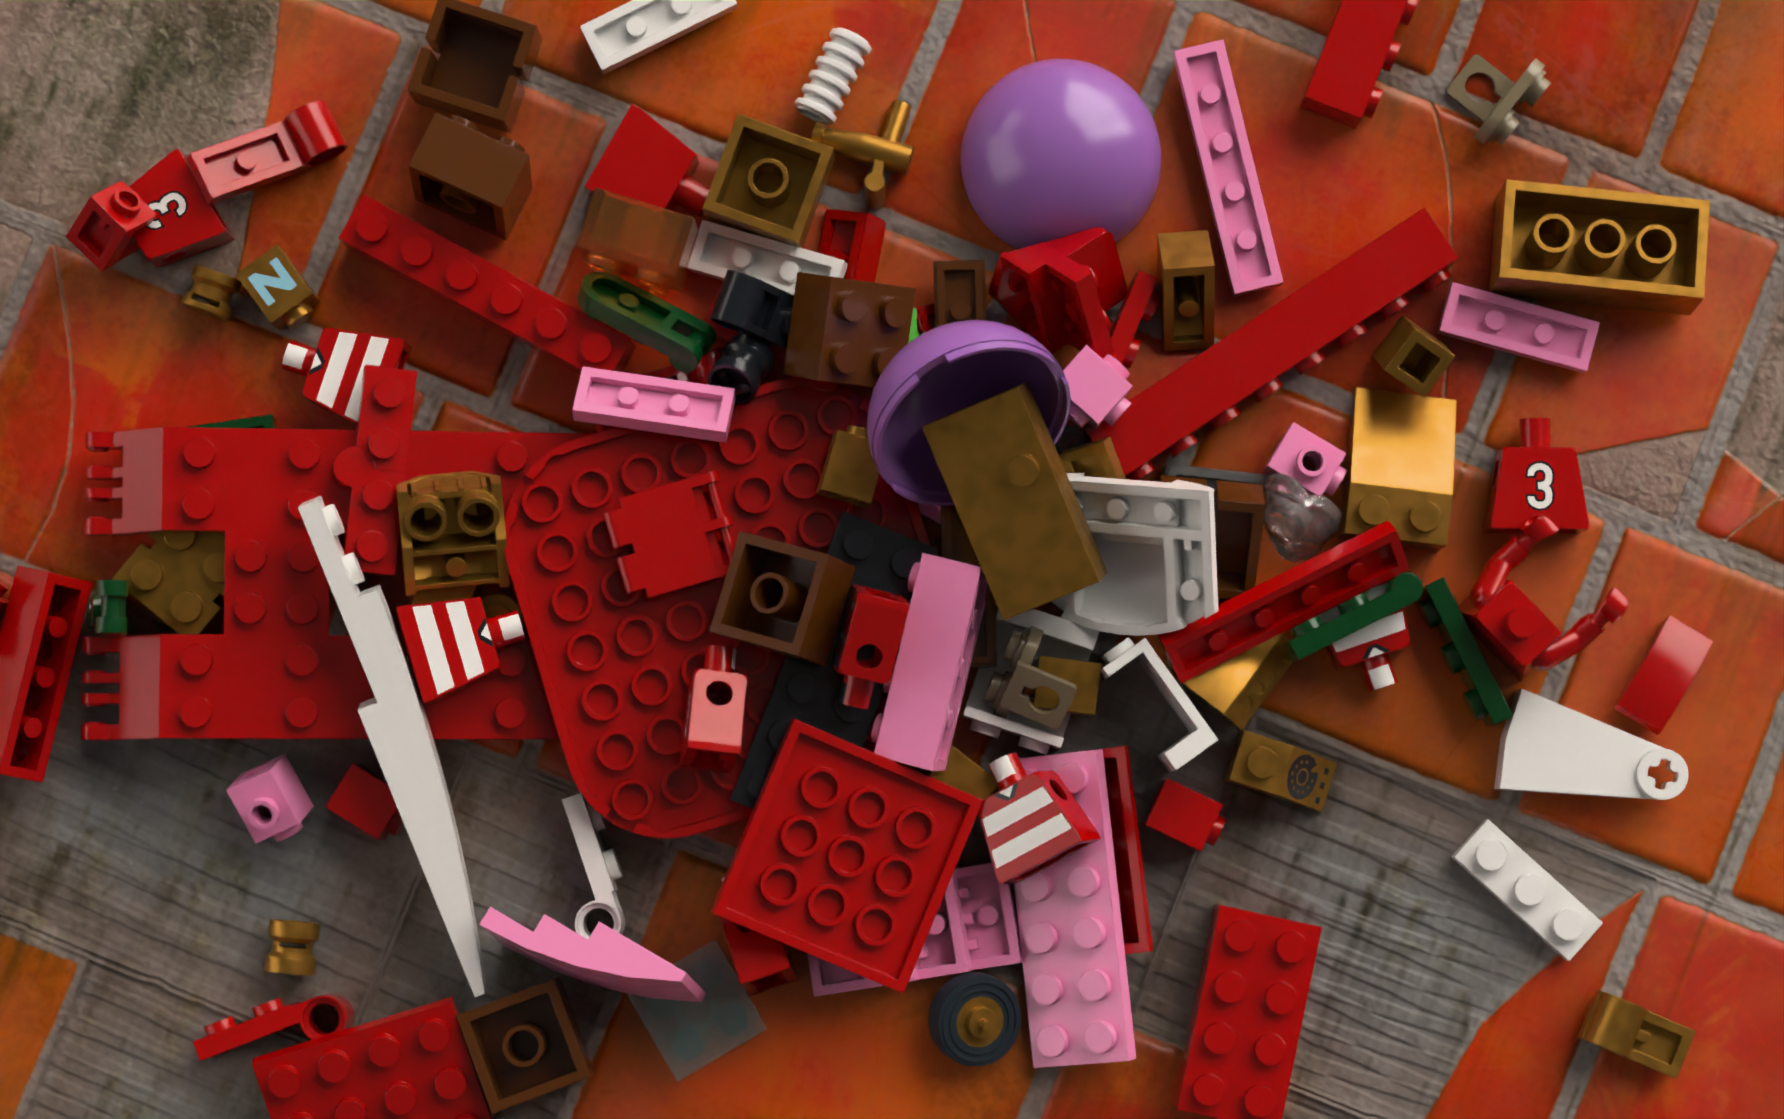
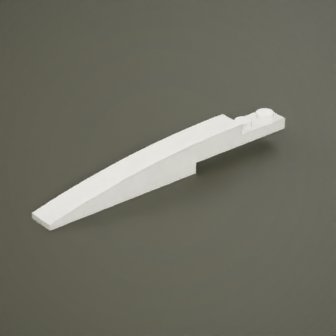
[298,496,486,997]

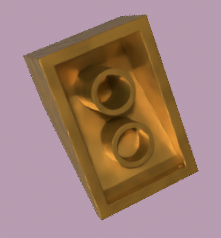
[1337,387,1457,551]

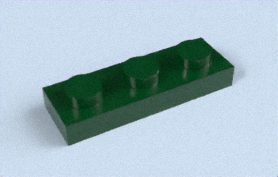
[1417,577,1513,726]

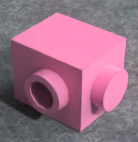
[1063,344,1133,430]
[1263,422,1347,502]
[226,754,314,844]

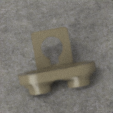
[1446,54,1551,146]
[983,626,1077,729]

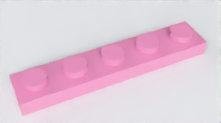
[1173,39,1284,297]

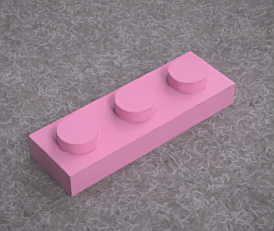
[1437,282,1600,374]
[572,366,735,443]

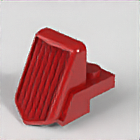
[989,227,1128,359]

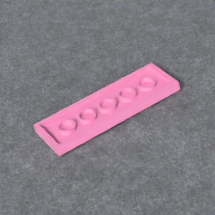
[1014,749,1137,1068]

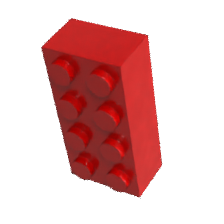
[1173,904,1322,1119]

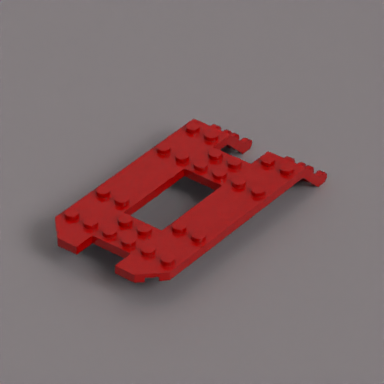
[81,427,593,741]

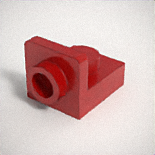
[66,181,156,272]

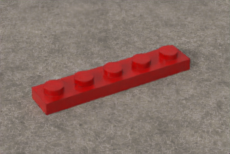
[1158,520,1410,684]

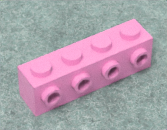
[871,553,989,771]

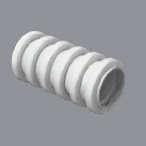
[794,27,872,125]

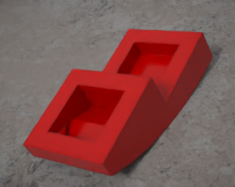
[1614,615,1713,735]

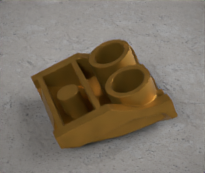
[396,471,510,596]
[1164,598,1293,731]

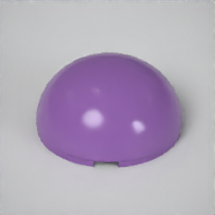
[960,58,1161,249]
[867,320,1071,506]

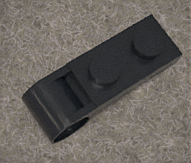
[709,270,794,351]

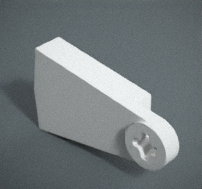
[1494,689,1689,800]

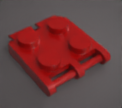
[604,470,735,599]

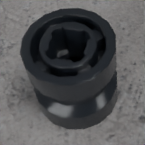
[708,334,774,406]

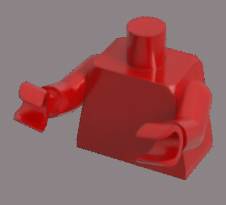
[1458,514,1628,682]

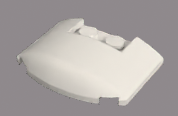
[1051,473,1219,636]

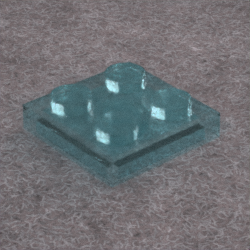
[627,939,767,1082]

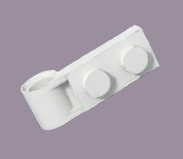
[562,793,625,939]

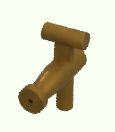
[811,100,915,209]

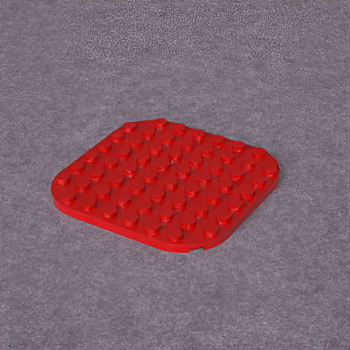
[504,377,963,838]

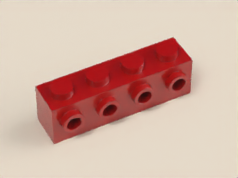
[0,566,92,783]

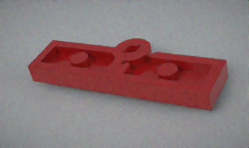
[332,365,417,577]

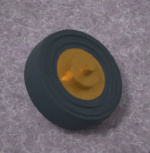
[928,972,1021,1066]

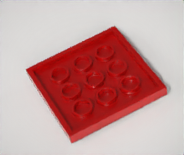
[710,718,983,994]
[252,996,494,1119]

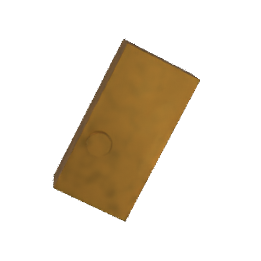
[1489,179,1710,315]
[922,381,1108,620]

